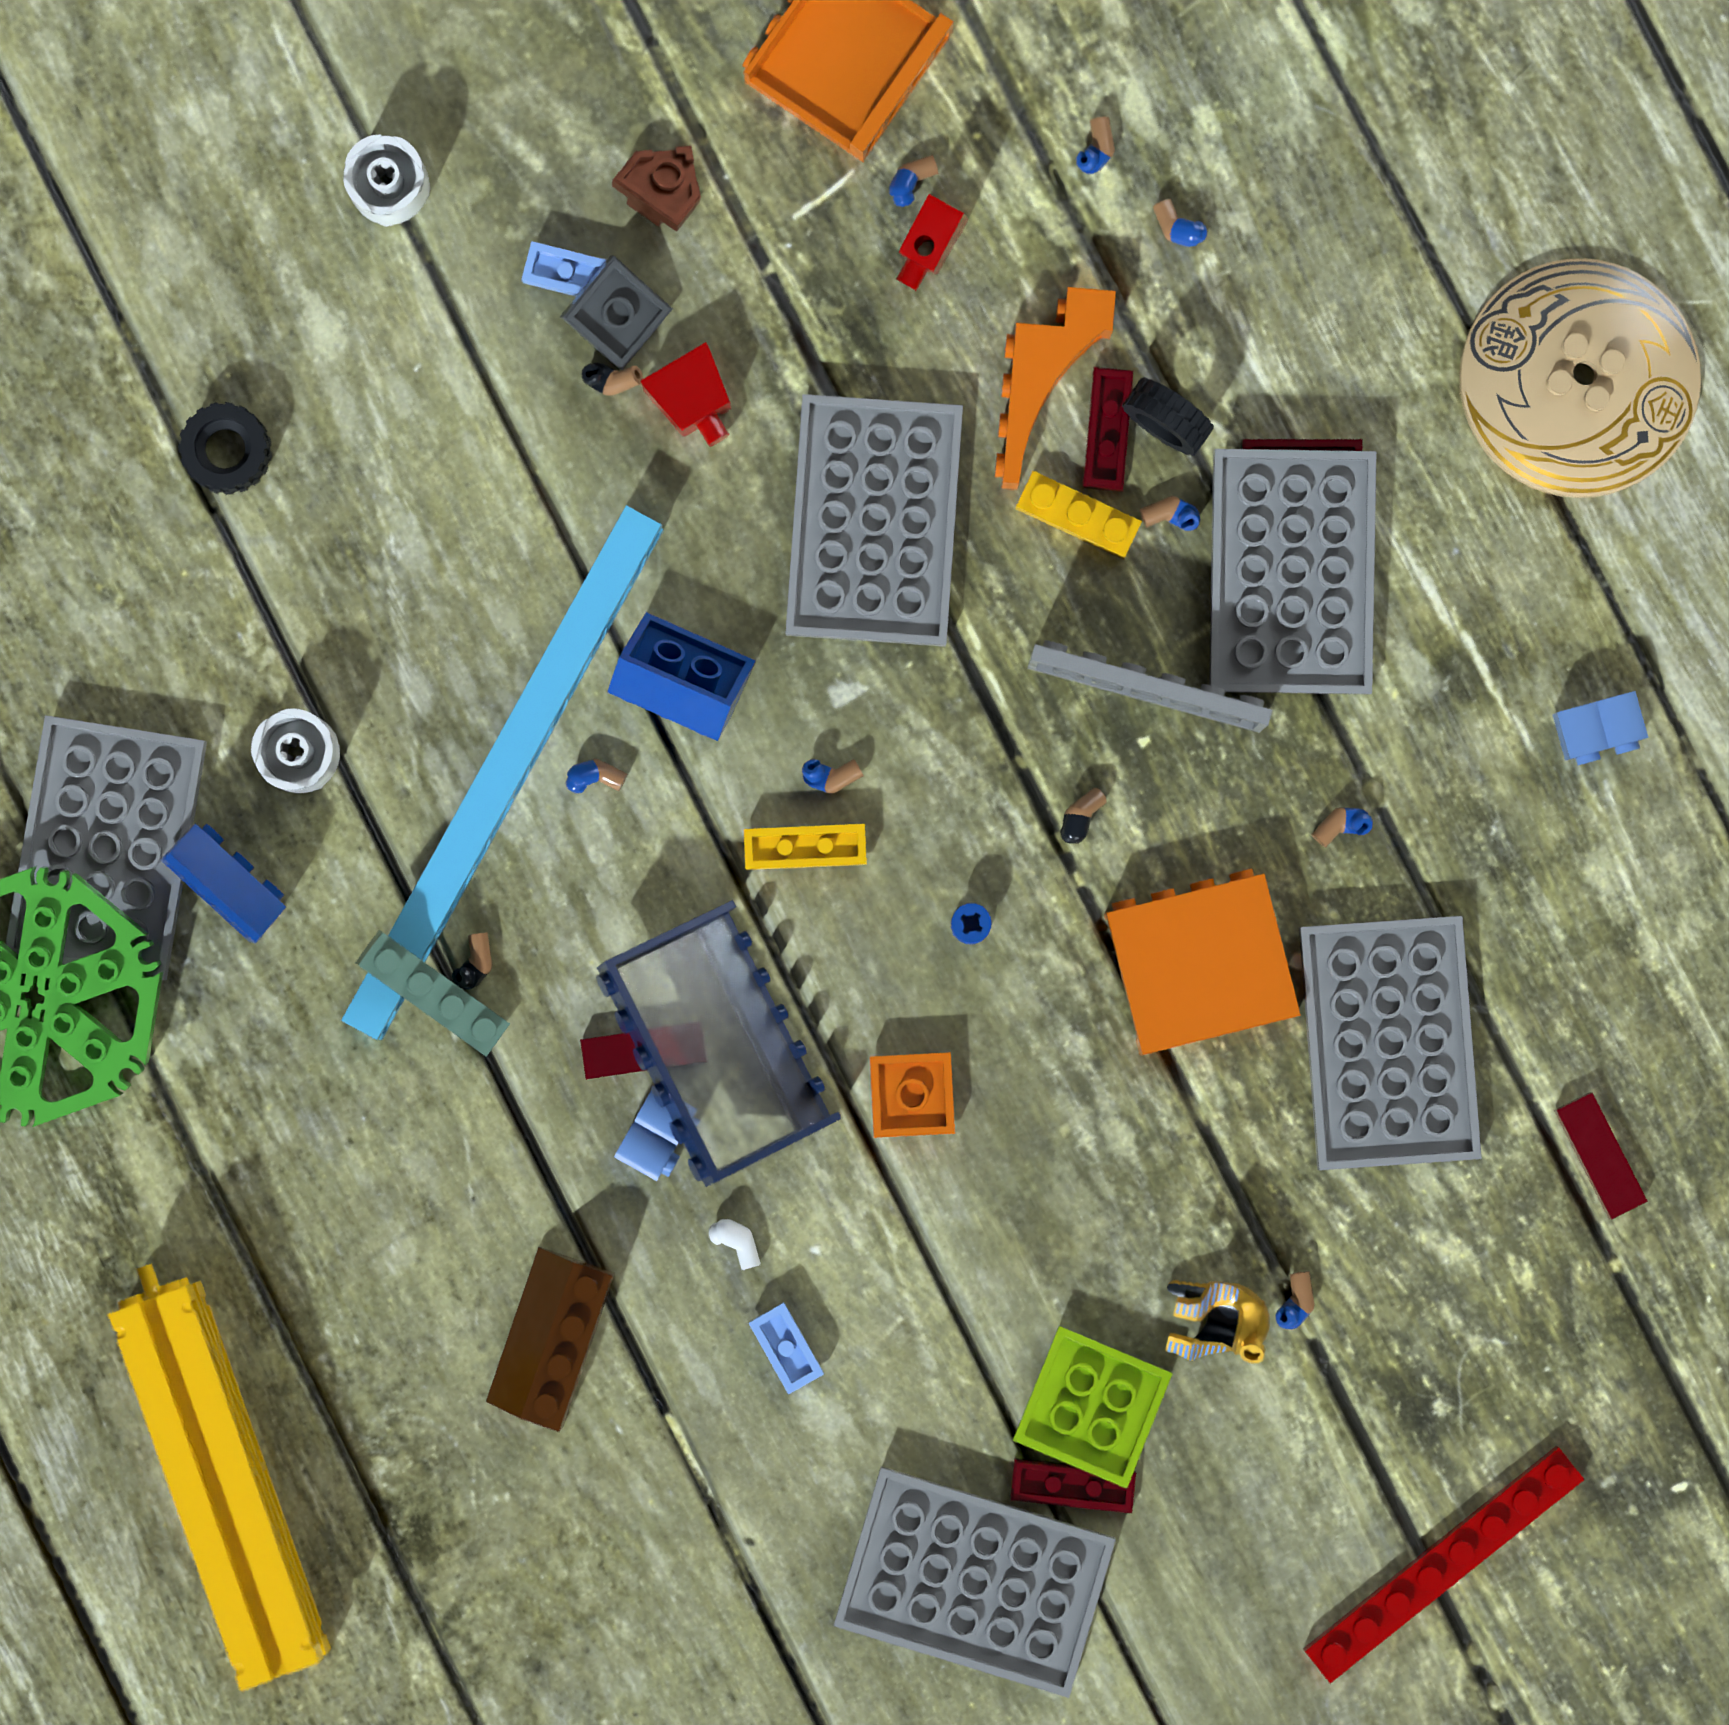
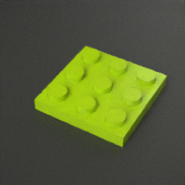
[1012,1326,1173,1488]

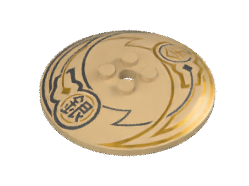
[1459,259,1701,498]

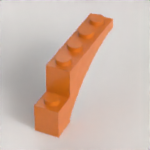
[995,287,1116,490]

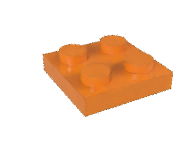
[870,1052,955,1138]

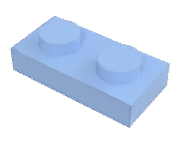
[521,241,606,296]
[749,1302,824,1395]

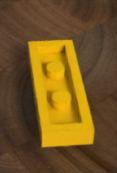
[1015,471,1142,559]
[744,824,867,870]

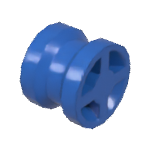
[951,903,992,944]

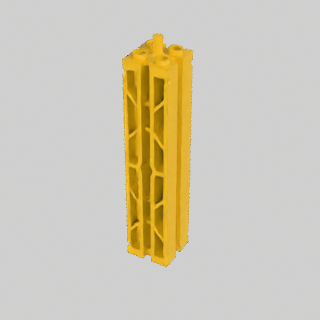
[108,1263,331,1691]

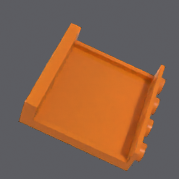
[742,0,954,162]
[1104,869,1301,1055]

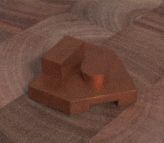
[611,145,701,232]

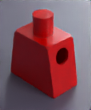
[896,194,968,291]
[640,342,732,447]

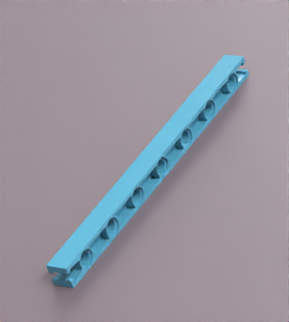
[341,505,664,1040]

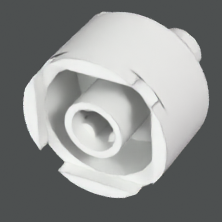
[343,134,430,226]
[251,709,340,793]

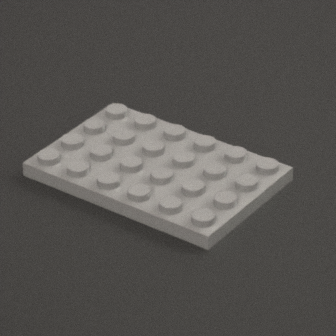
[785,394,963,647]
[1209,449,1377,694]
[6,715,207,980]
[1299,916,1482,1170]
[834,1466,1116,1698]

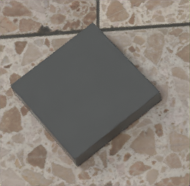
[560,255,673,370]

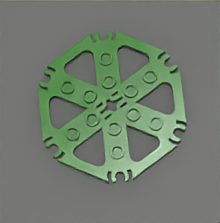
[0,866,163,1127]

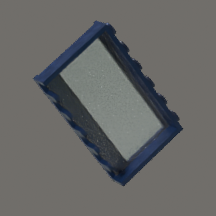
[596,900,842,1187]

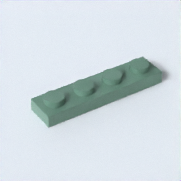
[355,930,510,1057]

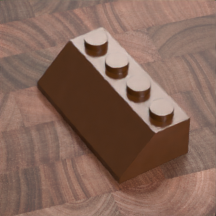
[486,1247,615,1432]

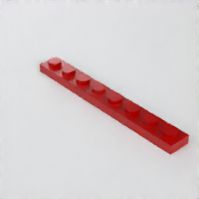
[1303,1446,1585,1684]

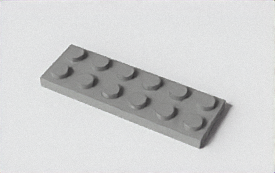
[1027,640,1272,733]

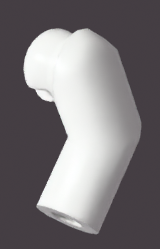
[708,1219,761,1270]

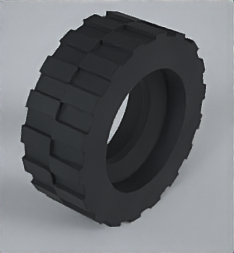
[1122,377,1214,456]
[178,402,272,495]

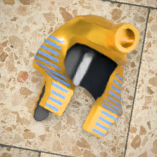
[1166,1280,1270,1363]

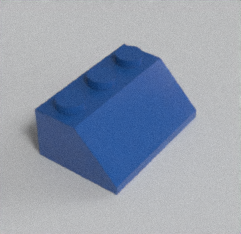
[607,612,756,741]
[160,823,286,943]

